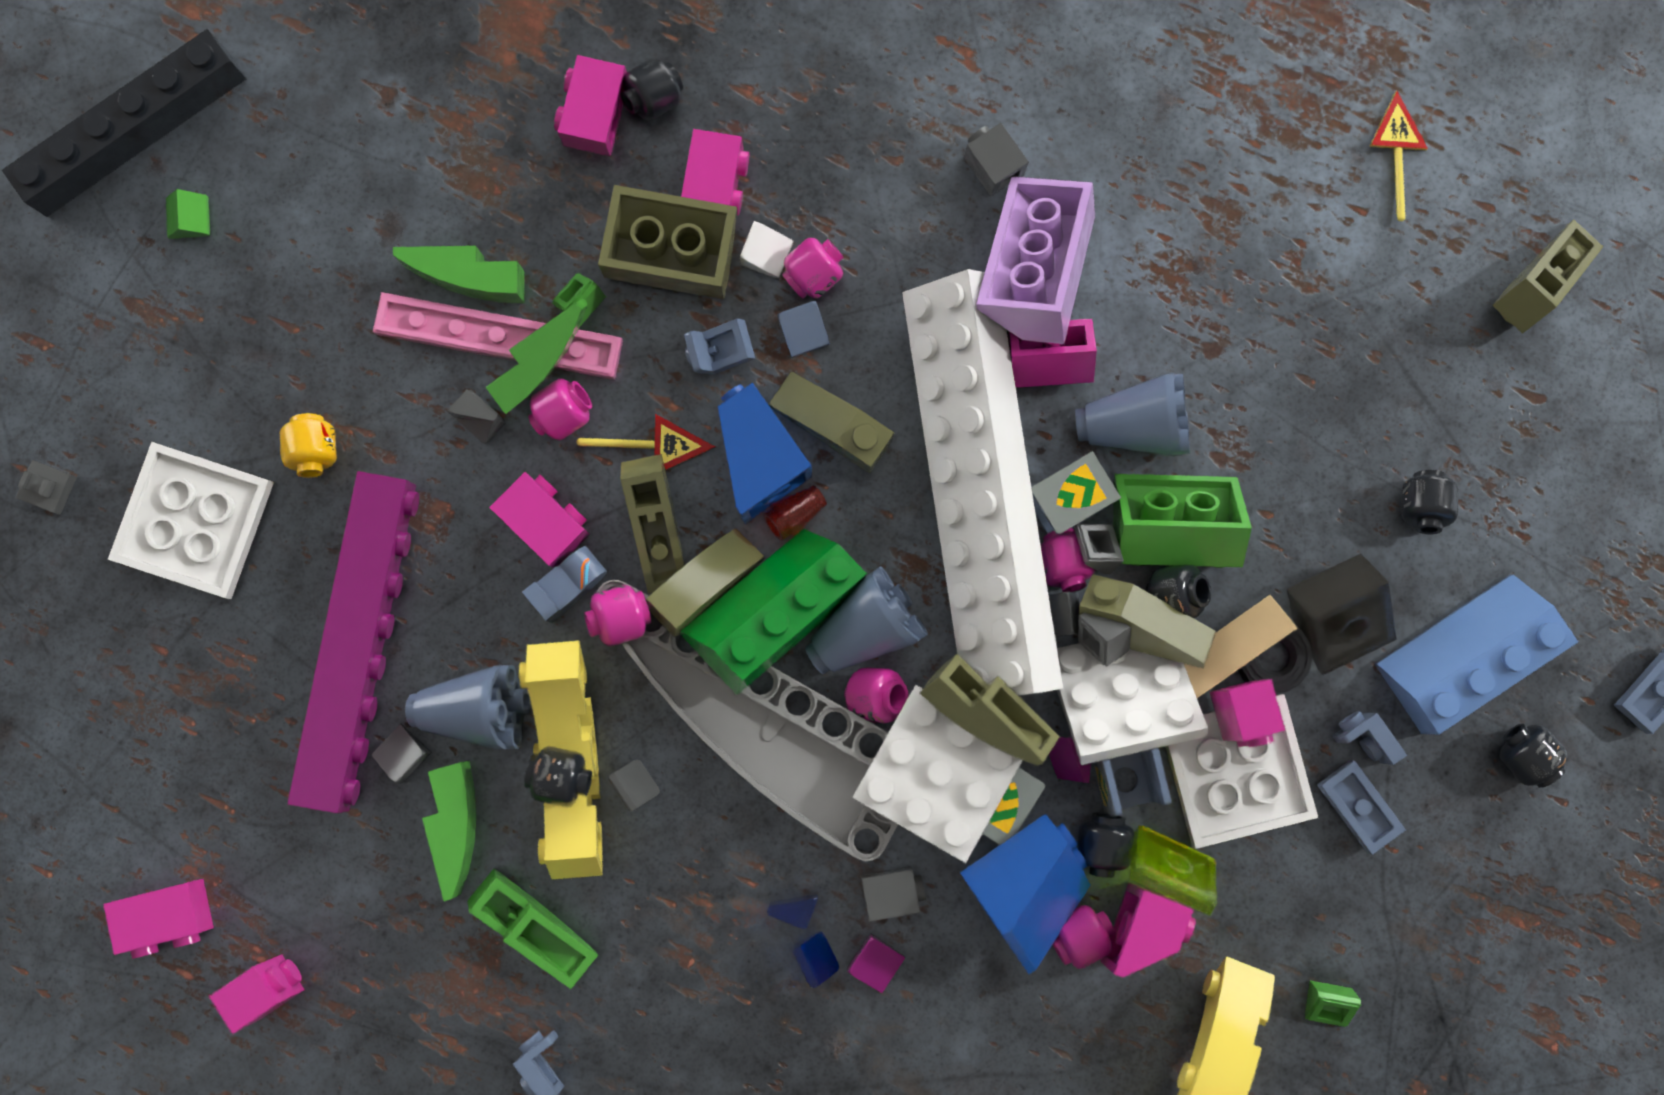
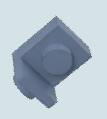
[1332,711,1407,765]

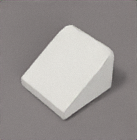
[740,221,793,279]

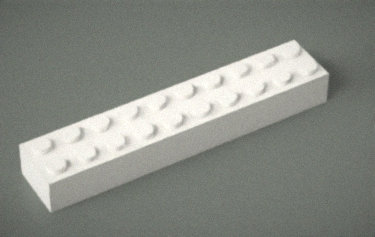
[902,269,1063,695]

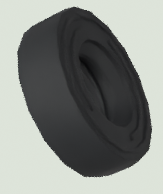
[1238,628,1313,693]

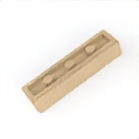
[1183,594,1297,698]

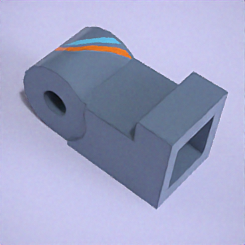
[522,546,607,623]

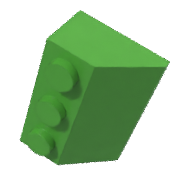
[1113,474,1252,568]

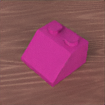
[1100,882,1195,978]

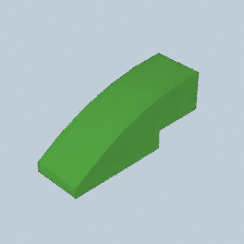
[393,246,525,303]
[486,298,588,414]
[422,761,476,901]
[467,868,598,989]

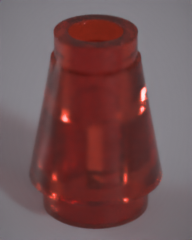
[763,485,827,541]

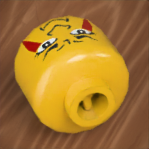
[280,413,337,478]

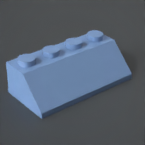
[1375,574,1578,734]

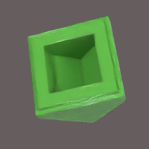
[166,189,210,239]
[552,273,606,326]
[1305,980,1361,1027]

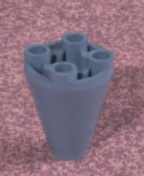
[1075,373,1190,457]
[805,566,928,674]
[405,665,531,750]

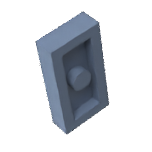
[1614,649,1664,734]
[1317,760,1406,855]

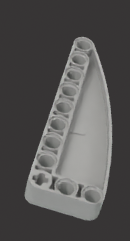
[597,580,899,861]

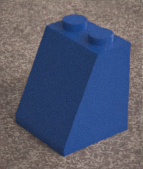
[718,383,812,524]
[960,814,1091,974]

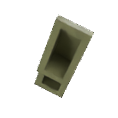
[646,528,765,637]
[920,654,1059,765]

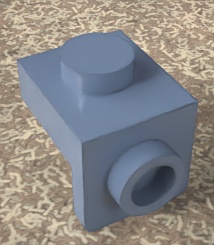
[684,318,755,375]
[513,1030,564,1095]

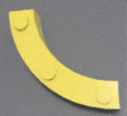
[519,641,603,880]
[1177,956,1275,1095]

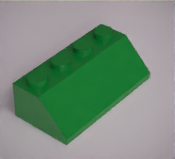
[680,528,867,695]

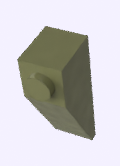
[1492,219,1603,334]
[768,371,894,474]
[620,454,685,593]
[1080,574,1215,668]

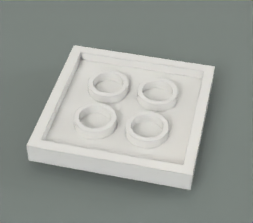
[108,442,274,599]
[1057,643,1208,765]
[852,685,1023,863]
[1165,694,1318,849]

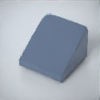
[777,301,830,358]

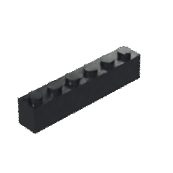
[2,29,247,217]

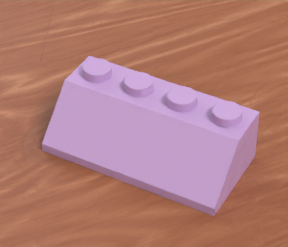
[976,177,1095,344]

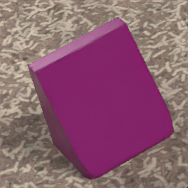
[1049,737,1091,783]
[847,933,906,993]

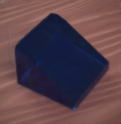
[767,894,818,929]
[793,932,839,989]

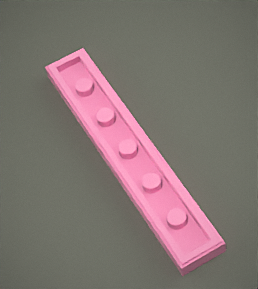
[373,292,623,380]

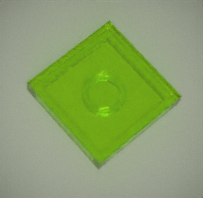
[1130,825,1217,916]

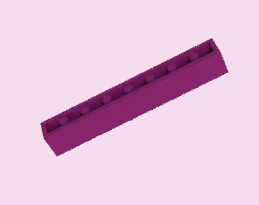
[287,471,419,814]

